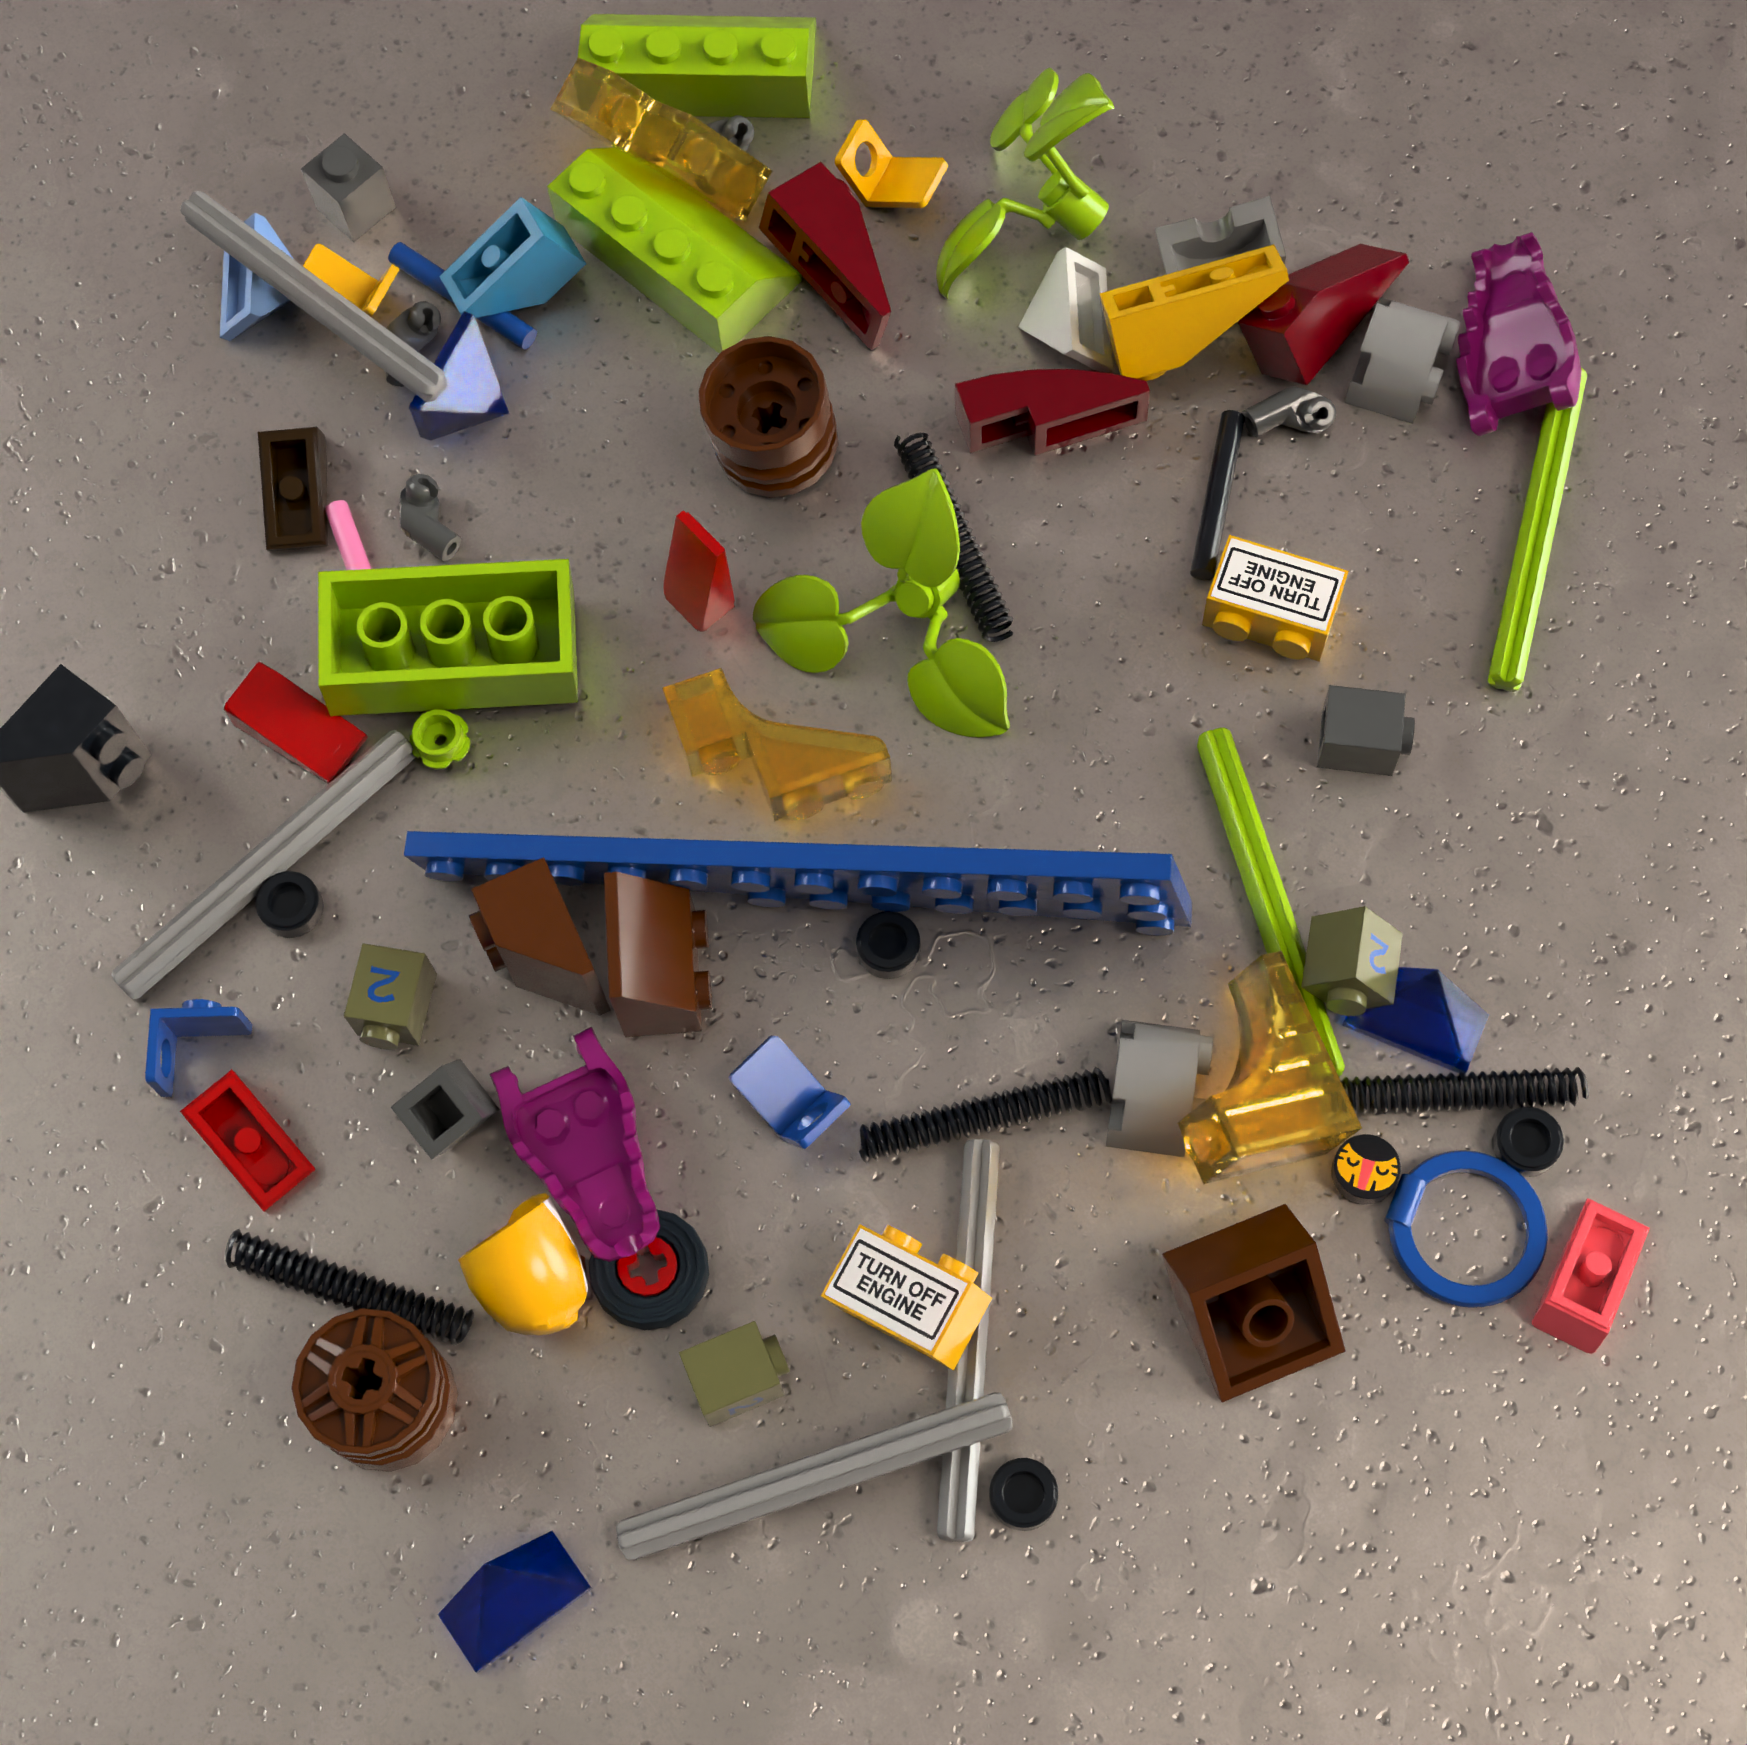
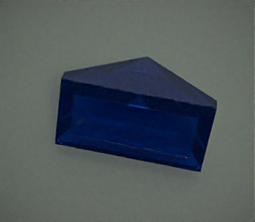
[409,311,509,441]
[1342,967,1489,1075]
[438,1531,592,1673]

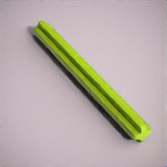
[1488,367,1587,692]
[1197,727,1345,1083]

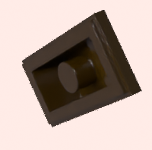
[258,427,328,551]

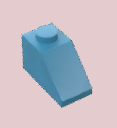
[439,197,586,320]

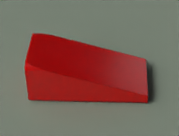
[663,510,735,632]
[224,662,368,784]
[180,1069,316,1212]

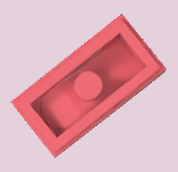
[1532,1198,1650,1354]

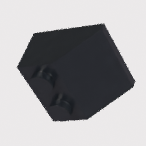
[0,664,152,813]

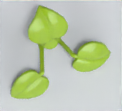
[936,67,1114,299]
[753,468,1010,738]

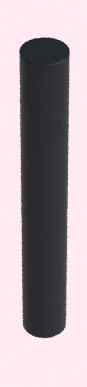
[1190,410,1245,580]

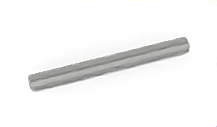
[180,191,448,402]
[112,730,415,999]
[937,1139,1000,1542]
[616,1392,1013,1561]

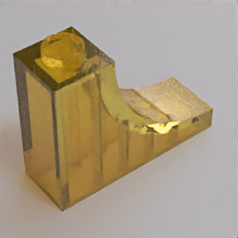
[1177,951,1362,1184]

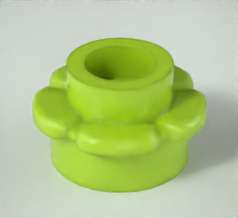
[409,709,471,769]

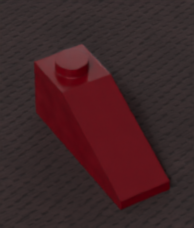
[759,162,891,351]
[1238,244,1409,386]

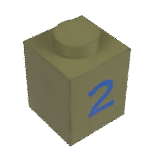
[1301,906,1403,1016]
[344,943,437,1050]
[679,1321,790,1427]

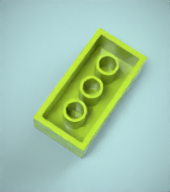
[318,559,578,716]

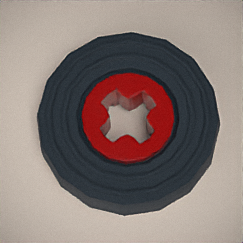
[588,1209,709,1330]

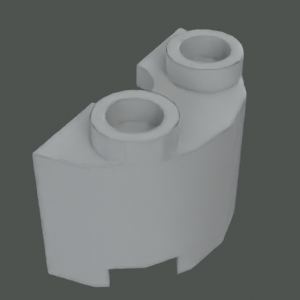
[1155,196,1286,274]
[1344,297,1461,424]
[1106,1020,1213,1157]

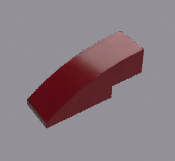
[955,369,1150,456]

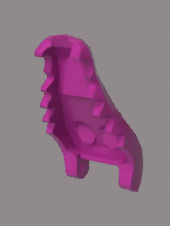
[1456,232,1582,436]
[489,1027,660,1262]

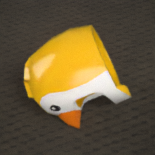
[458,1193,588,1335]

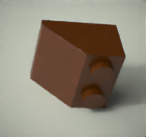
[468,857,611,1016]
[604,872,712,1037]
[1162,1204,1346,1402]

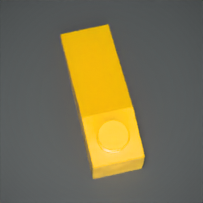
[1099,244,1289,381]

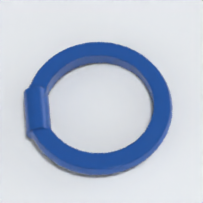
[1384,1150,1548,1308]

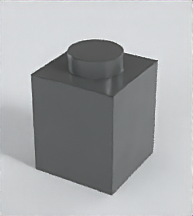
[301,133,396,242]
[1317,685,1415,776]
[391,1059,500,1160]

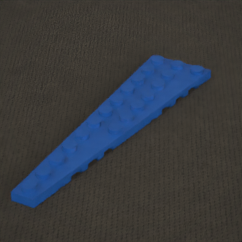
[404,831,1193,936]

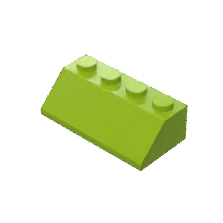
[576,14,816,118]
[547,146,802,354]

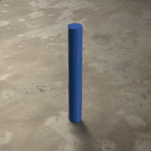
[388,242,537,350]

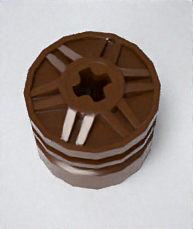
[698,336,839,498]
[291,1308,458,1472]

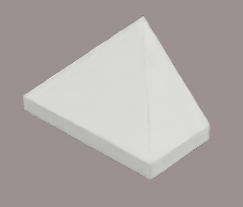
[1018,247,1113,373]

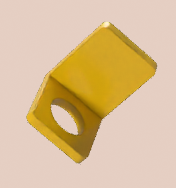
[835,119,948,208]
[303,244,399,317]

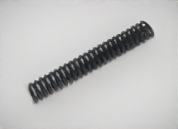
[894,432,1014,642]
[859,1067,1113,1163]
[1319,1067,1589,1116]
[225,1229,474,1346]

